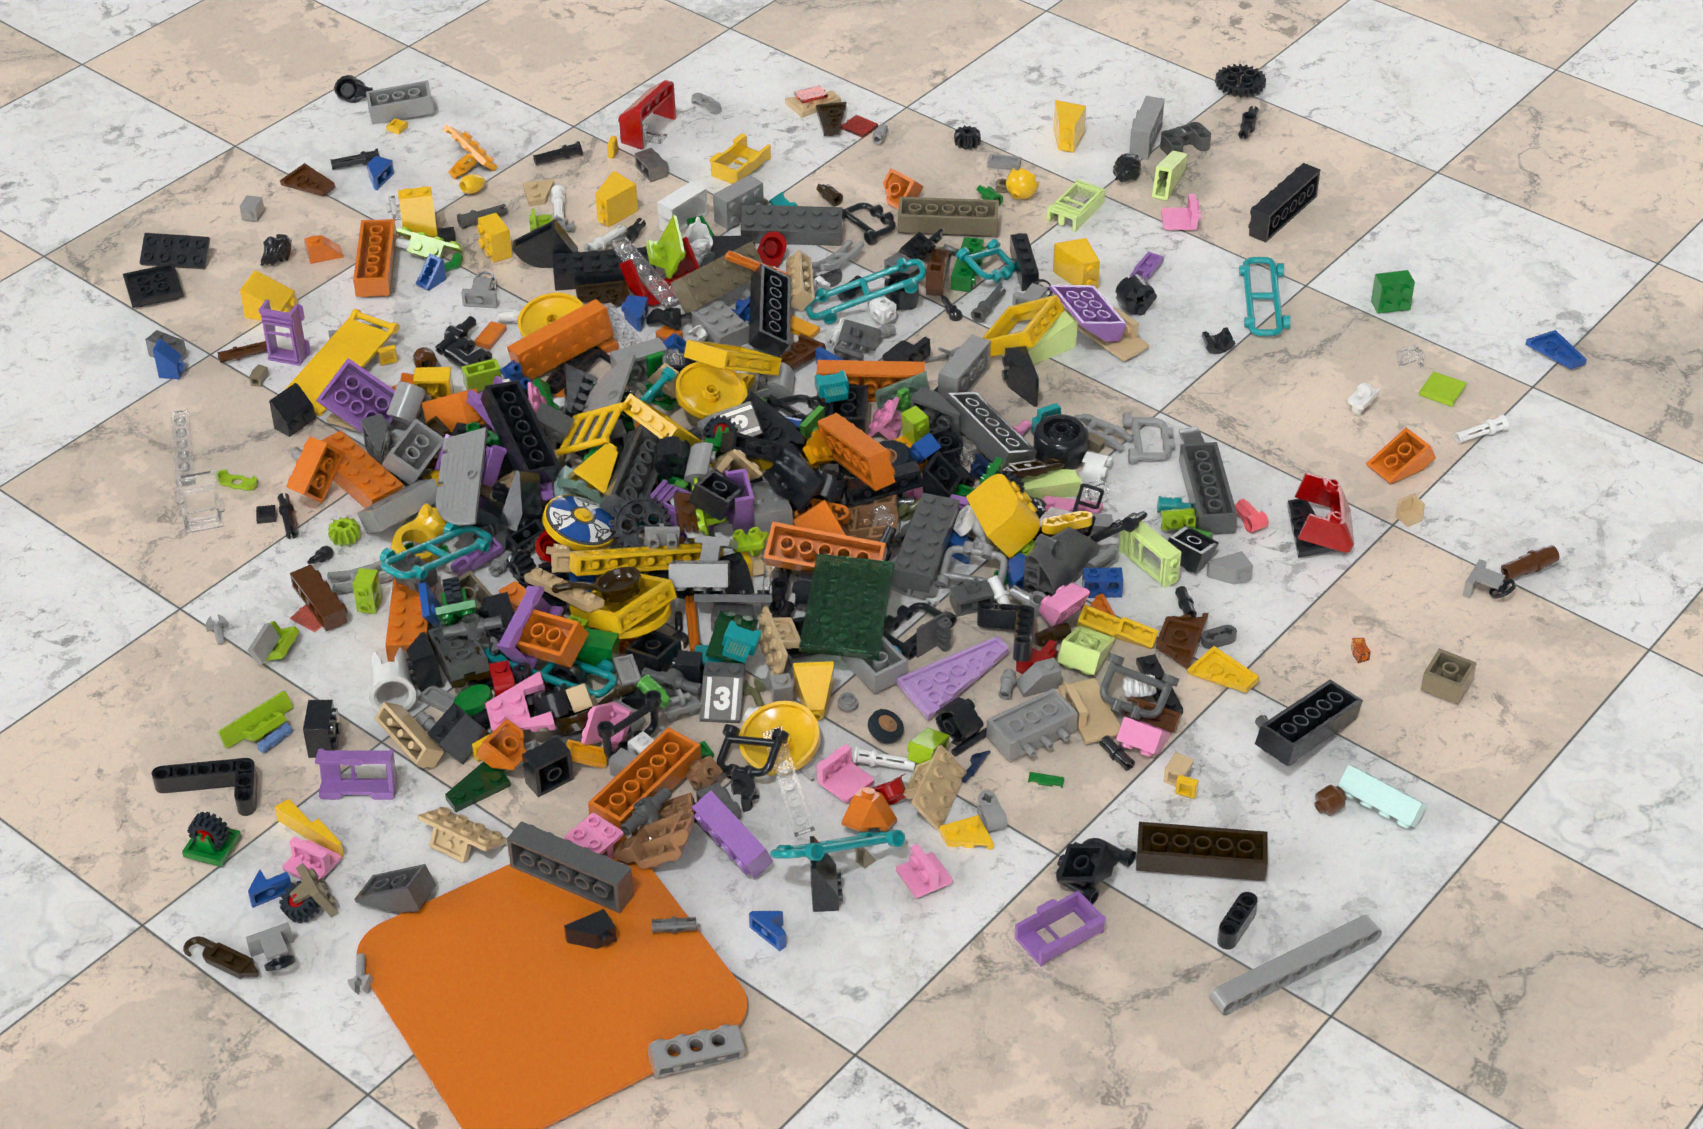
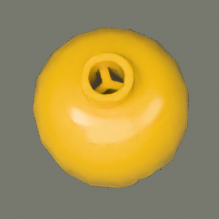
[1006,168,1039,199]

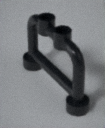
[843,202,896,245]
[766,394,830,422]
[1087,511,1147,543]
[881,602,957,660]
[597,690,662,759]
[716,724,789,780]
[1056,838,1136,905]

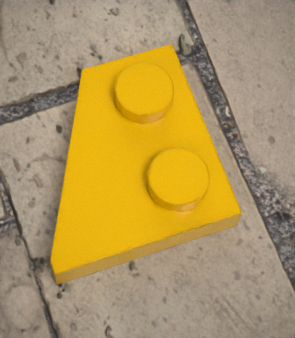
[939,815,994,850]

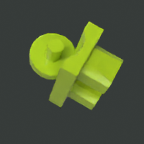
[1161,508,1196,530]
[732,527,769,557]

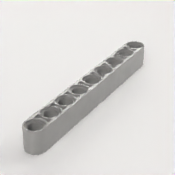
[1209,915,1382,1015]

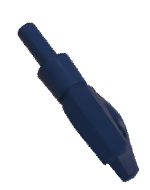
[962,750,991,783]

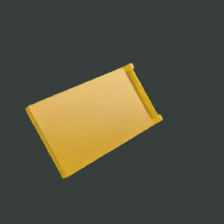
[286,309,400,416]

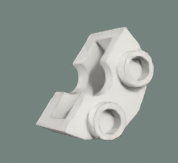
[1079,451,1114,485]

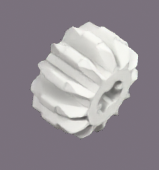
[1122,674,1156,697]

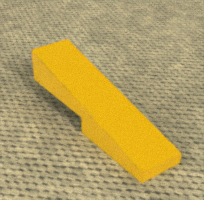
[1076,604,1159,649]
[274,799,344,858]

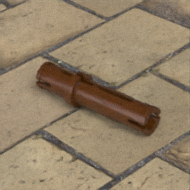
[217,341,267,363]

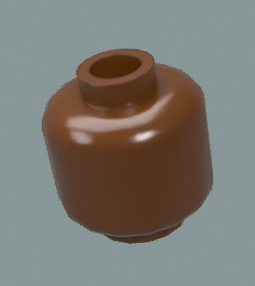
[413,347,437,368]
[1314,784,1347,816]

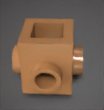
[685,756,723,791]

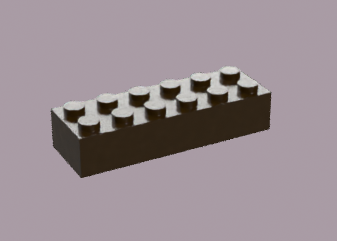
[1136,822,1268,881]

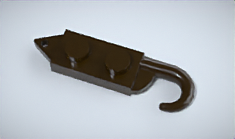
[1002,458,1064,479]
[183,936,259,979]

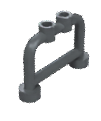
[1100,652,1180,721]

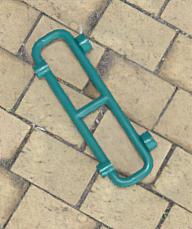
[1239,257,1291,336]
[805,258,927,324]
[380,522,493,580]
[484,646,617,698]
[770,830,905,861]

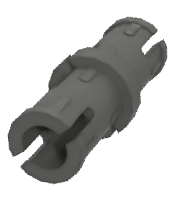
[652,916,697,934]

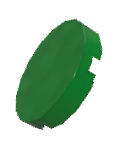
[453,684,493,715]

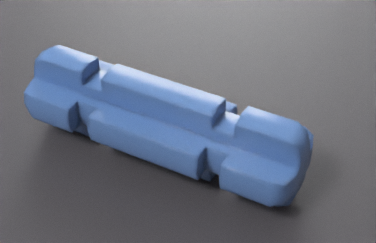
[257,723,293,753]

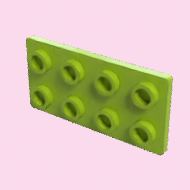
[646,215,686,279]

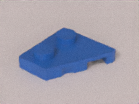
[418,582,444,628]

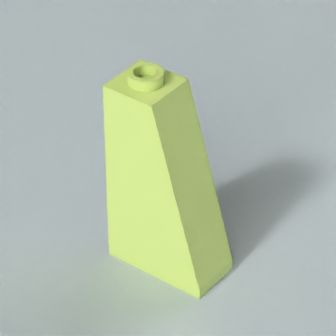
[1152,151,1188,201]
[1027,310,1077,365]
[1021,469,1082,499]

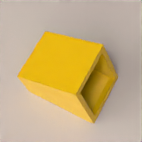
[1053,100,1086,153]
[595,171,638,228]
[398,186,438,240]
[1053,238,1100,289]
[240,270,298,321]

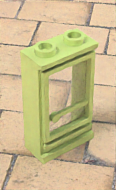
[1046,179,1105,232]
[1119,515,1181,588]

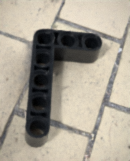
[977,603,1035,662]
[151,758,258,816]

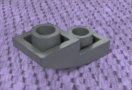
[1179,426,1205,444]

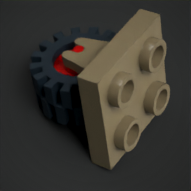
[279,863,339,923]

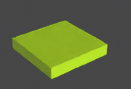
[1419,371,1467,407]

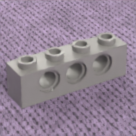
[647,1024,745,1078]

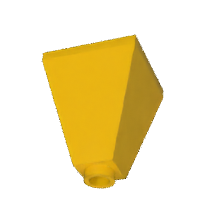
[567,443,618,496]
[793,661,834,721]

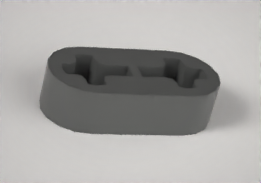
[1201,625,1237,649]

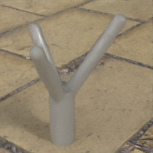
[924,346,960,363]

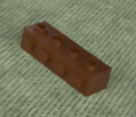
[290,564,348,631]

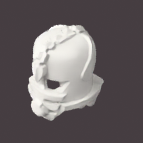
[683,217,713,267]

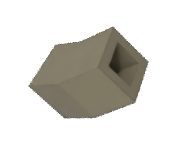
[249,364,269,387]
[1088,432,1106,453]

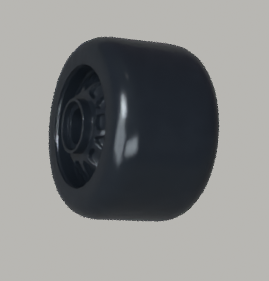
[1033,414,1089,470]

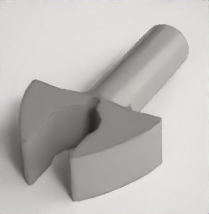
[559,219,575,233]
[205,614,228,645]
[348,953,374,995]

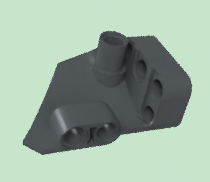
[1024,527,1101,597]

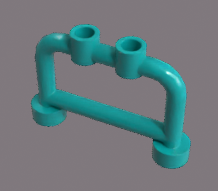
[956,238,1015,283]
[639,366,677,404]

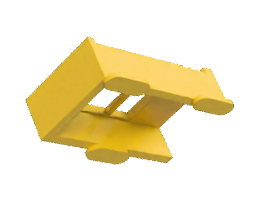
[709,134,771,184]

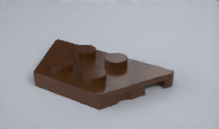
[1156,613,1209,669]

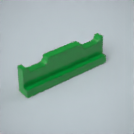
[1028,772,1064,788]

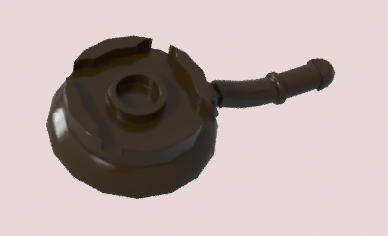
[551,567,641,603]
[554,684,636,735]

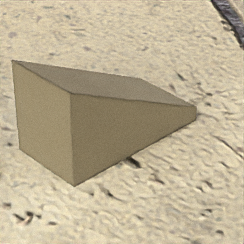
[856,847,876,869]

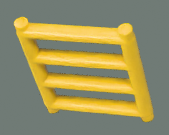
[556,402,626,456]

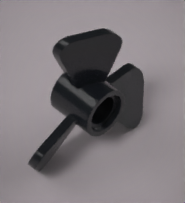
[646,308,692,330]

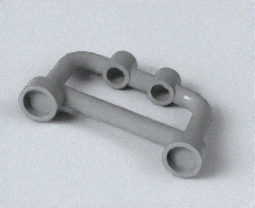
[1122,413,1175,463]
[933,541,1008,590]

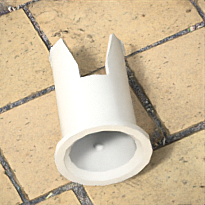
[369,647,416,711]

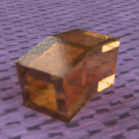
[1351,638,1371,663]

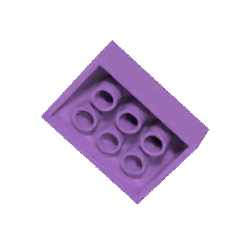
[1049,285,1126,342]
[316,358,395,433]

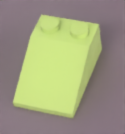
[1057,625,1116,675]

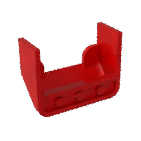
[618,80,676,150]
[619,237,700,307]
[1295,472,1354,553]

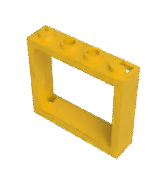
[982,295,1065,357]
[684,339,782,376]
[623,393,703,447]
[569,574,677,634]

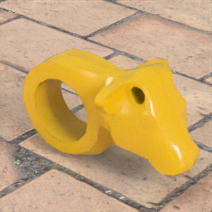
[390,503,461,563]

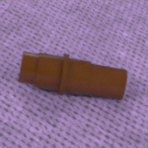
[1501,545,1560,579]

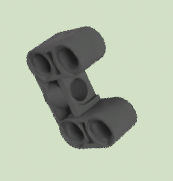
[1160,122,1211,156]

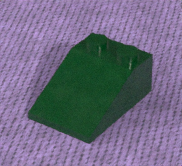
[706,610,759,663]

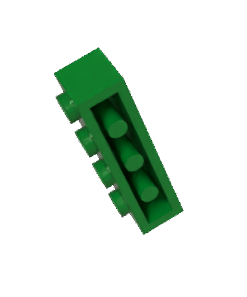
[950,237,987,292]

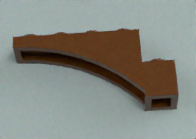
[925,249,950,296]

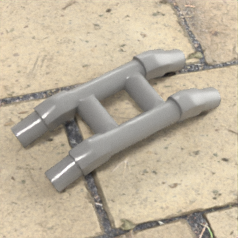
[812,239,865,271]
[1074,414,1133,452]
[327,560,393,593]

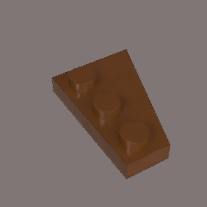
[280,163,336,196]
[780,334,826,371]

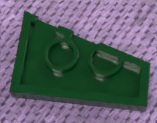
[445,761,511,812]

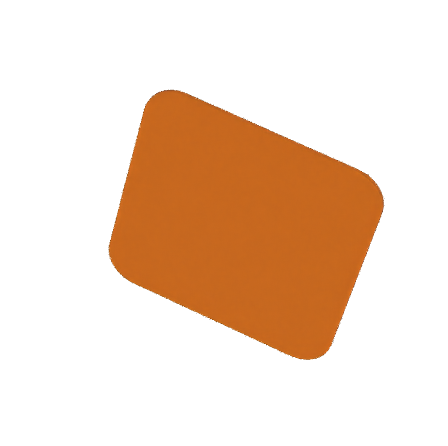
[356,836,748,1129]

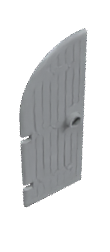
[571,355,636,445]
[436,427,488,526]

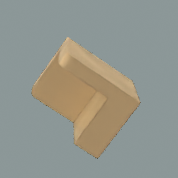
[1396,494,1425,527]
[566,683,597,713]
[1164,752,1194,787]

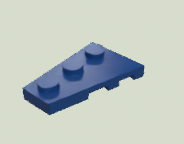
[1525,330,1587,369]

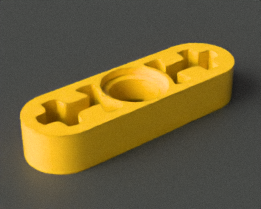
[1042,511,1093,534]

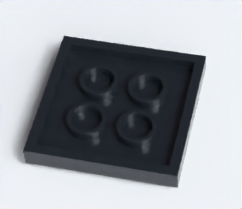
[123,263,184,308]

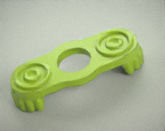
[215,469,258,491]

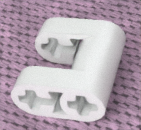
[953,505,992,549]

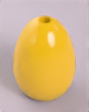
[459,174,485,194]

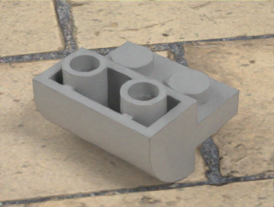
[753,362,795,399]
[387,381,432,426]
[684,442,716,492]

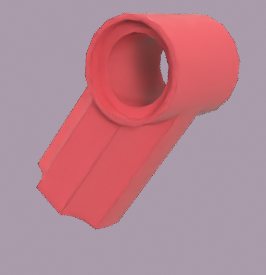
[1235,499,1269,533]

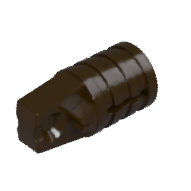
[816,184,843,206]
[1035,623,1071,647]

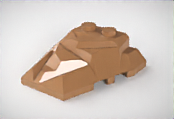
[834,494,900,544]
[613,792,695,869]

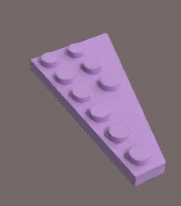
[897,636,1009,721]

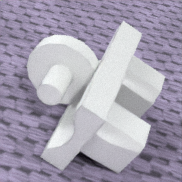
[1347,383,1380,414]

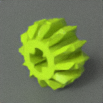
[328,516,361,547]

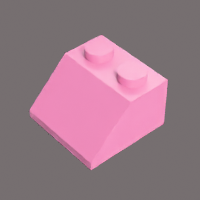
[1039,583,1090,627]
[1116,717,1172,757]

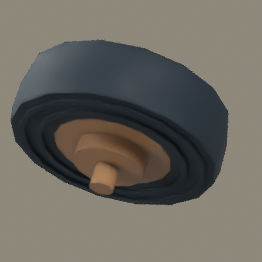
[867,709,904,744]

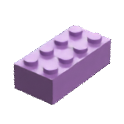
[692,790,774,879]

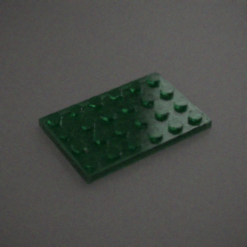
[799,554,895,661]

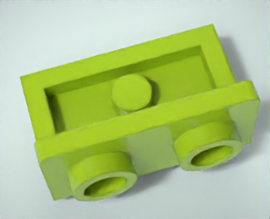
[265,621,300,661]

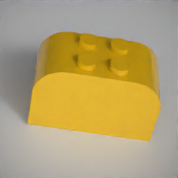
[966,474,1040,558]

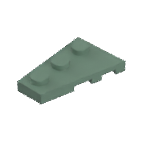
[875,371,929,409]
[556,478,602,504]

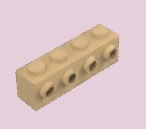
[785,249,815,312]
[374,702,444,768]

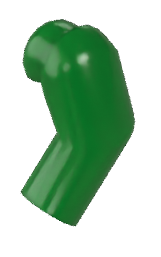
[444,253,463,272]

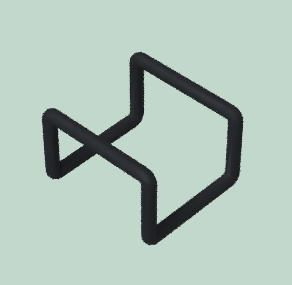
[1072,483,1104,536]

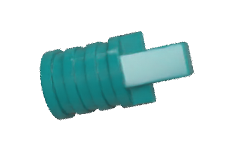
[1157,496,1191,513]

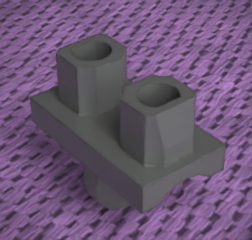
[834,343,864,361]

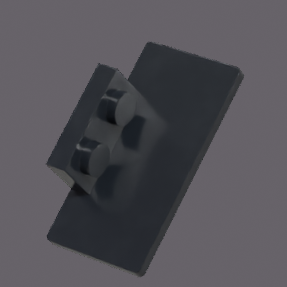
[139,233,210,269]
[763,443,823,512]

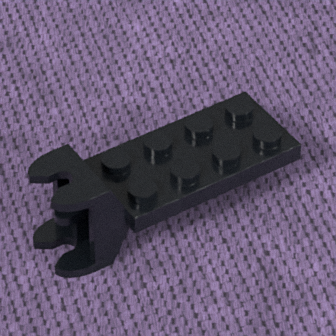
[741,391,808,459]

